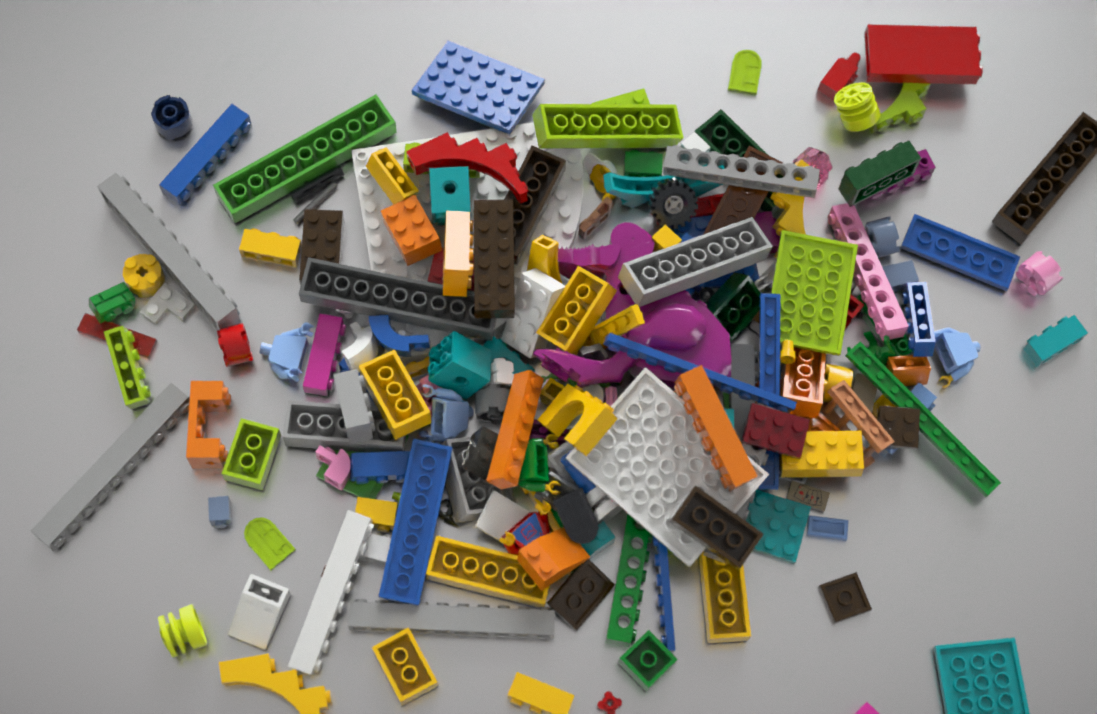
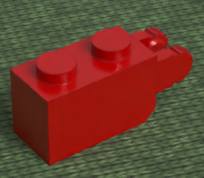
[817,52,861,101]

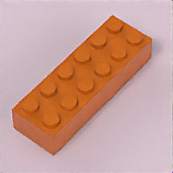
[674,365,758,492]

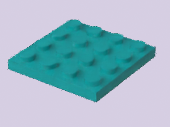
[933,637,1030,714]

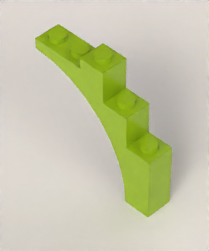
[869,83,931,133]

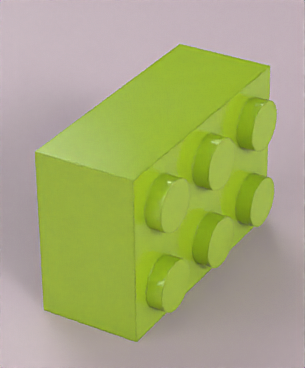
[221,418,281,491]

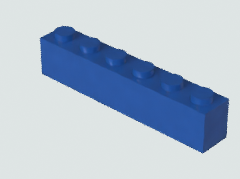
[159,104,252,205]

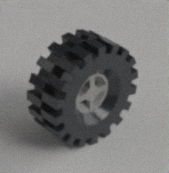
[648,178,698,229]

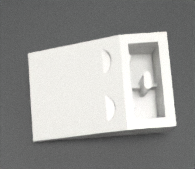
[228,574,291,650]

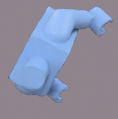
[259,322,314,382]
[419,384,474,443]

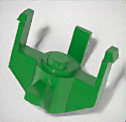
[847,331,896,367]

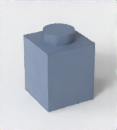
[208,496,232,528]

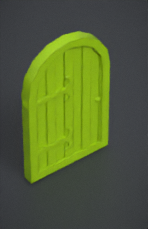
[728,50,762,95]
[244,517,296,571]

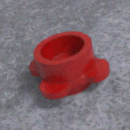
[597,691,622,714]

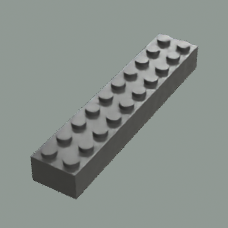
[299,258,497,341]

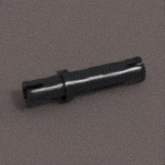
[290,165,344,203]

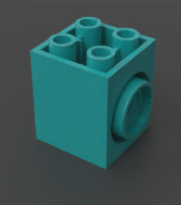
[429,166,471,226]
[428,331,491,400]

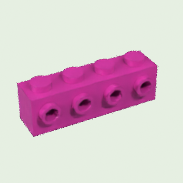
[303,314,346,396]

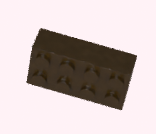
[299,209,344,285]
[669,485,764,570]

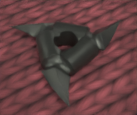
[438,498,459,527]

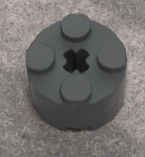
[475,384,511,423]

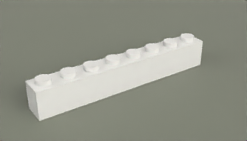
[288,510,374,675]

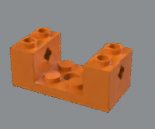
[186,381,231,469]

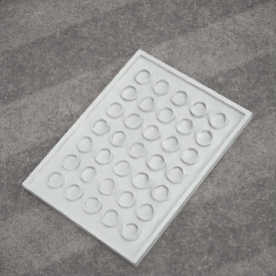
[565,367,769,567]

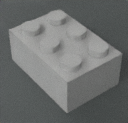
[333,369,376,444]

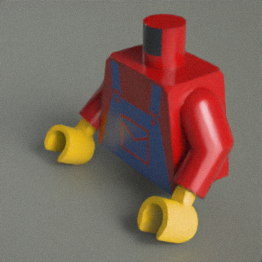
[499,500,551,556]

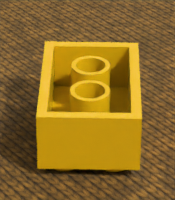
[372,627,438,706]

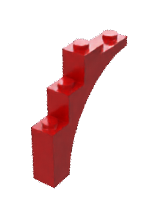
[406,132,529,204]

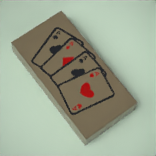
[786,480,830,513]

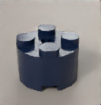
[151,95,192,140]

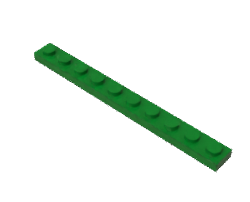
[845,342,1001,497]

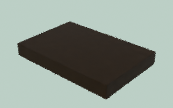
[547,559,615,631]

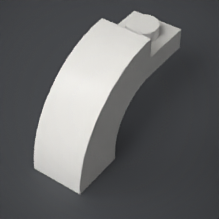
[342,322,379,373]

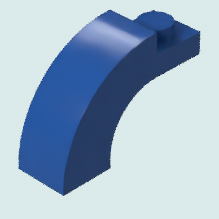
[369,315,431,357]

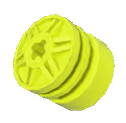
[834,83,881,131]
[158,604,207,658]

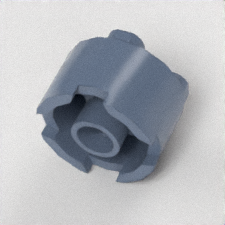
[865,216,901,258]

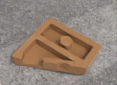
[578,196,612,240]

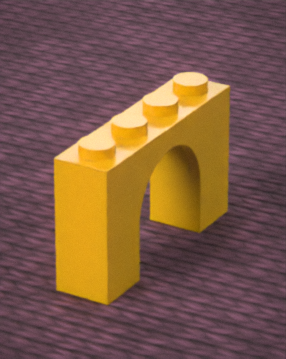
[537,383,618,456]

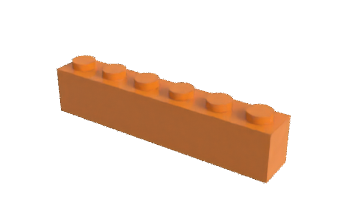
[486,370,544,489]

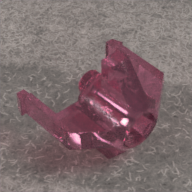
[793,147,833,189]

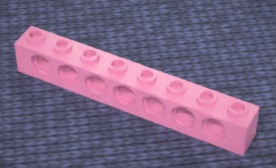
[827,203,909,341]

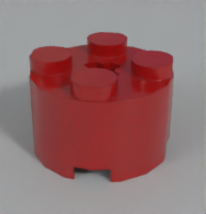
[217,323,254,367]

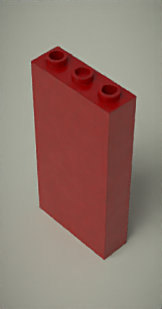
[864,24,983,84]

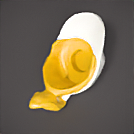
[583,153,617,201]

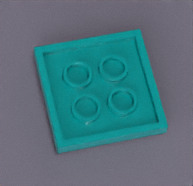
[746,489,811,564]

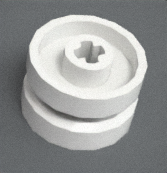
[586,487,623,525]

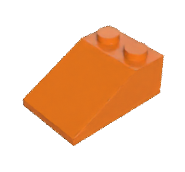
[517,527,590,591]

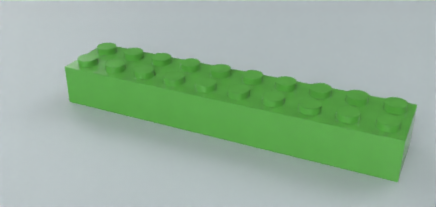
[213,94,397,223]

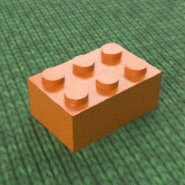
[380,195,442,266]

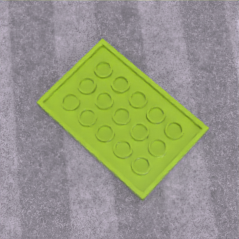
[771,230,858,356]

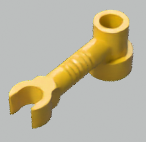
[780,340,795,364]

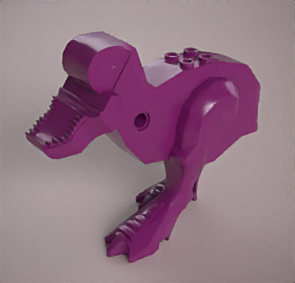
[533,222,732,403]

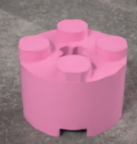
[1016,251,1063,296]

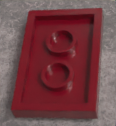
[741,403,810,459]

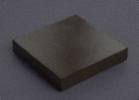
[818,572,872,624]

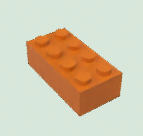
[780,347,826,419]

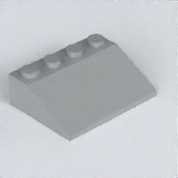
[441,435,517,523]

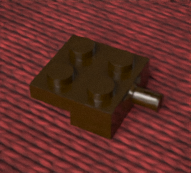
[877,406,920,449]

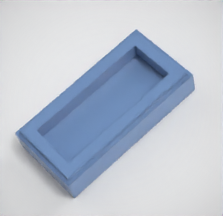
[807,515,849,541]

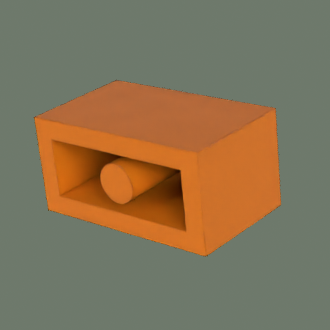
[886,355,931,386]

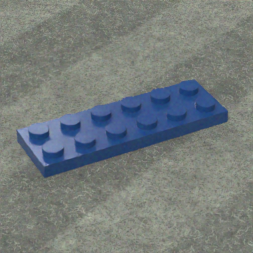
[900,214,1020,291]

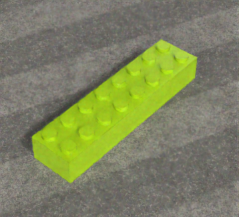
[532,104,684,149]

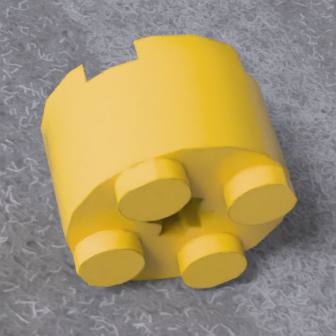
[122,254,165,298]
[823,363,853,403]

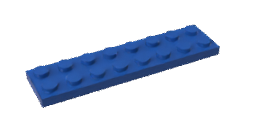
[378,439,453,606]

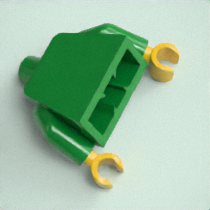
[518,434,561,495]

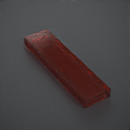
[77,313,157,358]

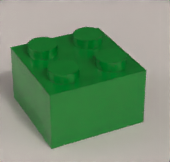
[618,630,678,692]

